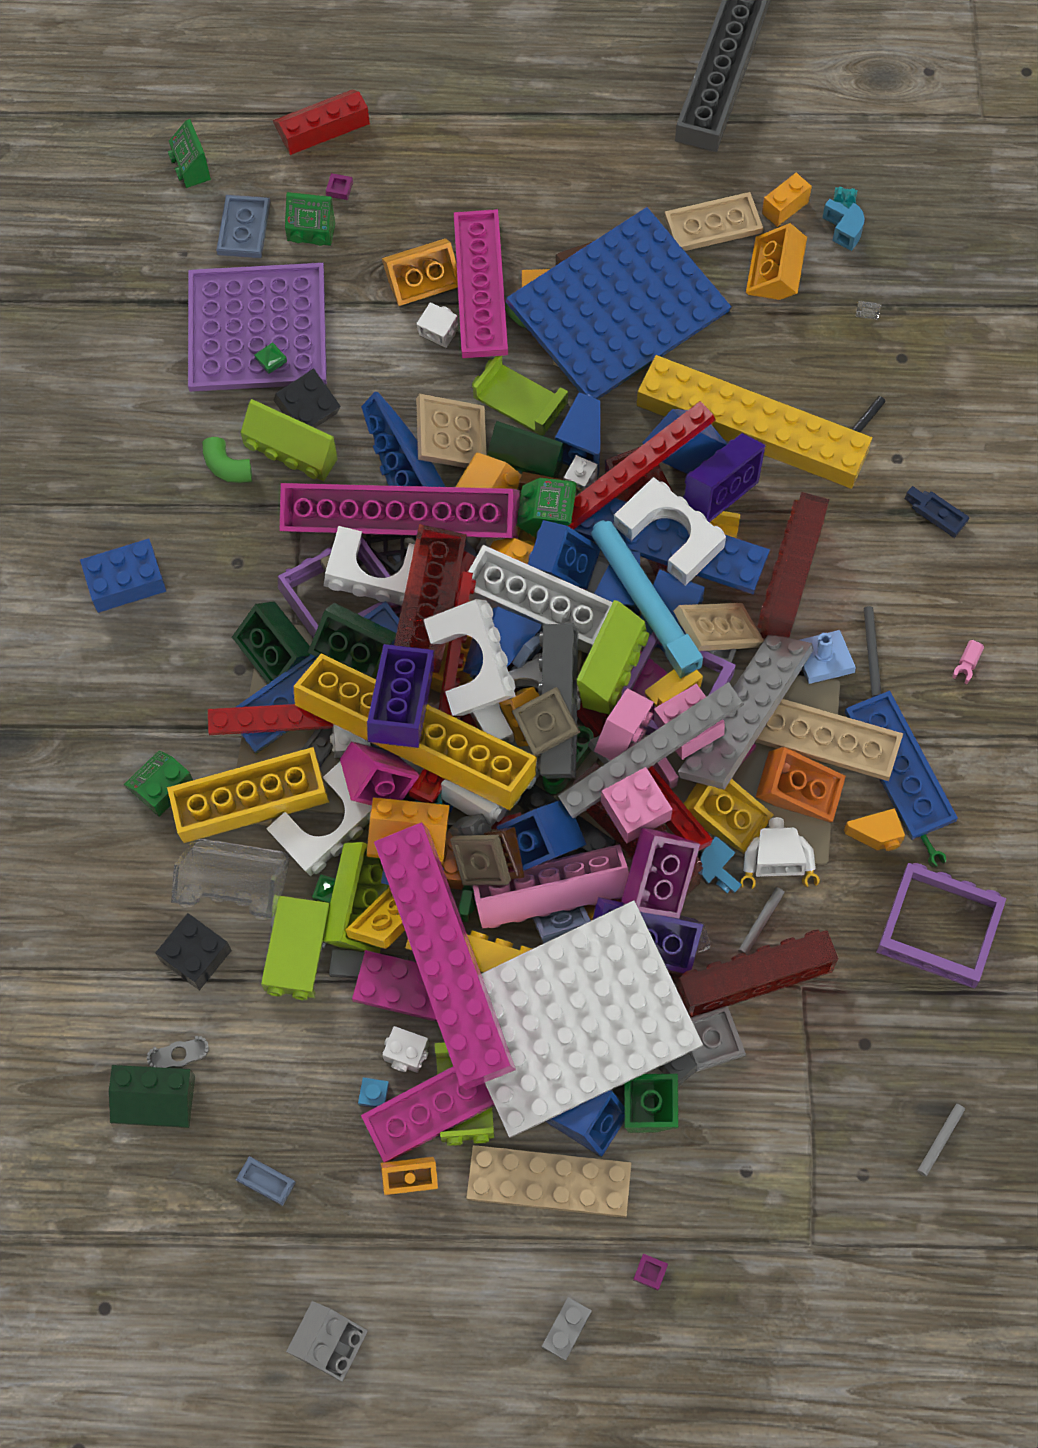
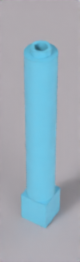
[591,520,703,679]

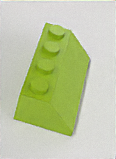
[241,399,338,481]
[576,600,649,715]
[323,842,390,953]

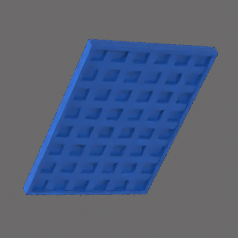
[505,207,732,399]

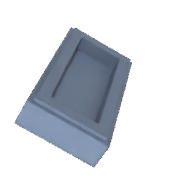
[512,629,543,668]
[236,1156,296,1206]

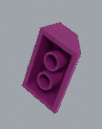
[621,827,700,919]

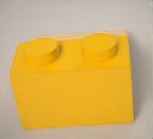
[684,779,773,854]

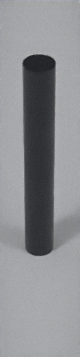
[852,396,886,433]

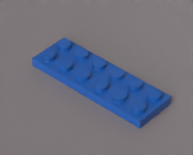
[845,691,958,840]

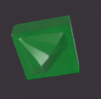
[254,342,287,374]
[312,874,336,903]
[458,890,476,923]

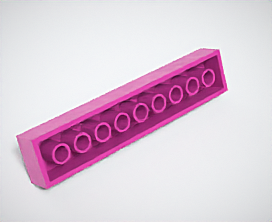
[280,483,520,539]
[374,822,516,1090]

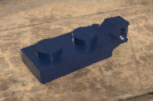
[904,486,970,538]

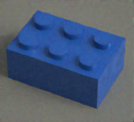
[528,520,600,591]
[80,538,166,613]

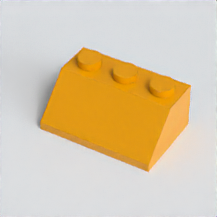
[746,223,807,300]
[382,239,458,306]
[456,452,521,489]
[367,797,449,865]

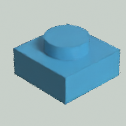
[358,1077,389,1108]

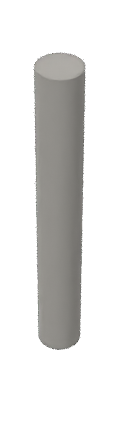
[738,887,785,956]
[917,1104,965,1177]

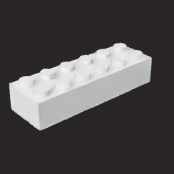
[468,545,613,654]

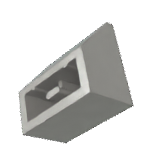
[286,1301,368,1382]

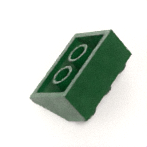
[487,421,563,478]
[232,601,310,684]
[308,603,399,679]
[109,1065,195,1128]

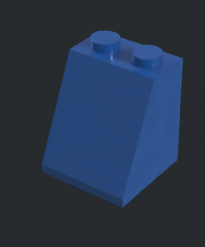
[555,392,600,477]
[642,409,727,474]
[594,550,640,616]
[640,570,705,653]
[463,606,542,679]
[496,800,587,871]
[545,1090,625,1157]

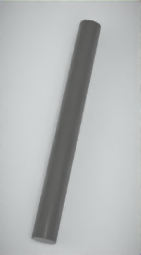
[864,606,881,697]

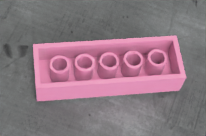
[473,844,629,929]

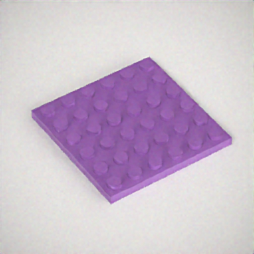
[188,263,327,392]

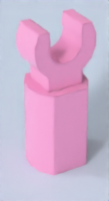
[953,640,984,684]

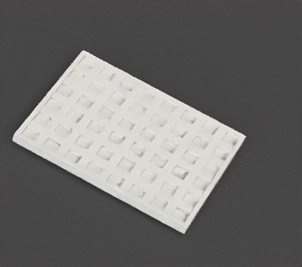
[481,901,704,1138]

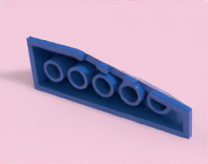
[361,392,446,487]

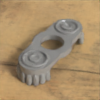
[147,1036,209,1068]

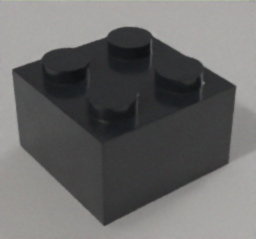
[273,368,341,428]
[155,913,232,991]

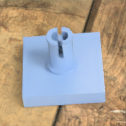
[800,630,856,684]

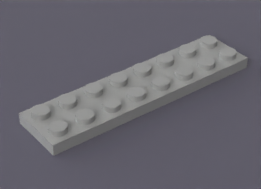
[678,634,814,790]

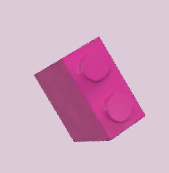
[340,741,419,806]

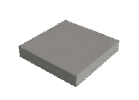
[689,1006,746,1072]

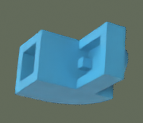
[822,199,865,251]
[699,836,742,894]

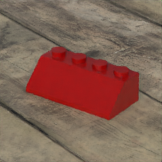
[273,89,370,155]

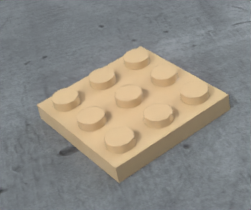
[416,394,487,468]

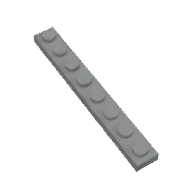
[558,682,744,818]

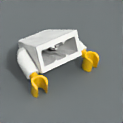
[740,817,820,889]

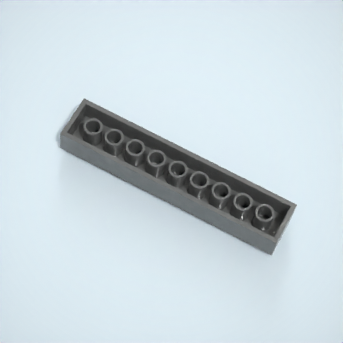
[675,0,771,152]

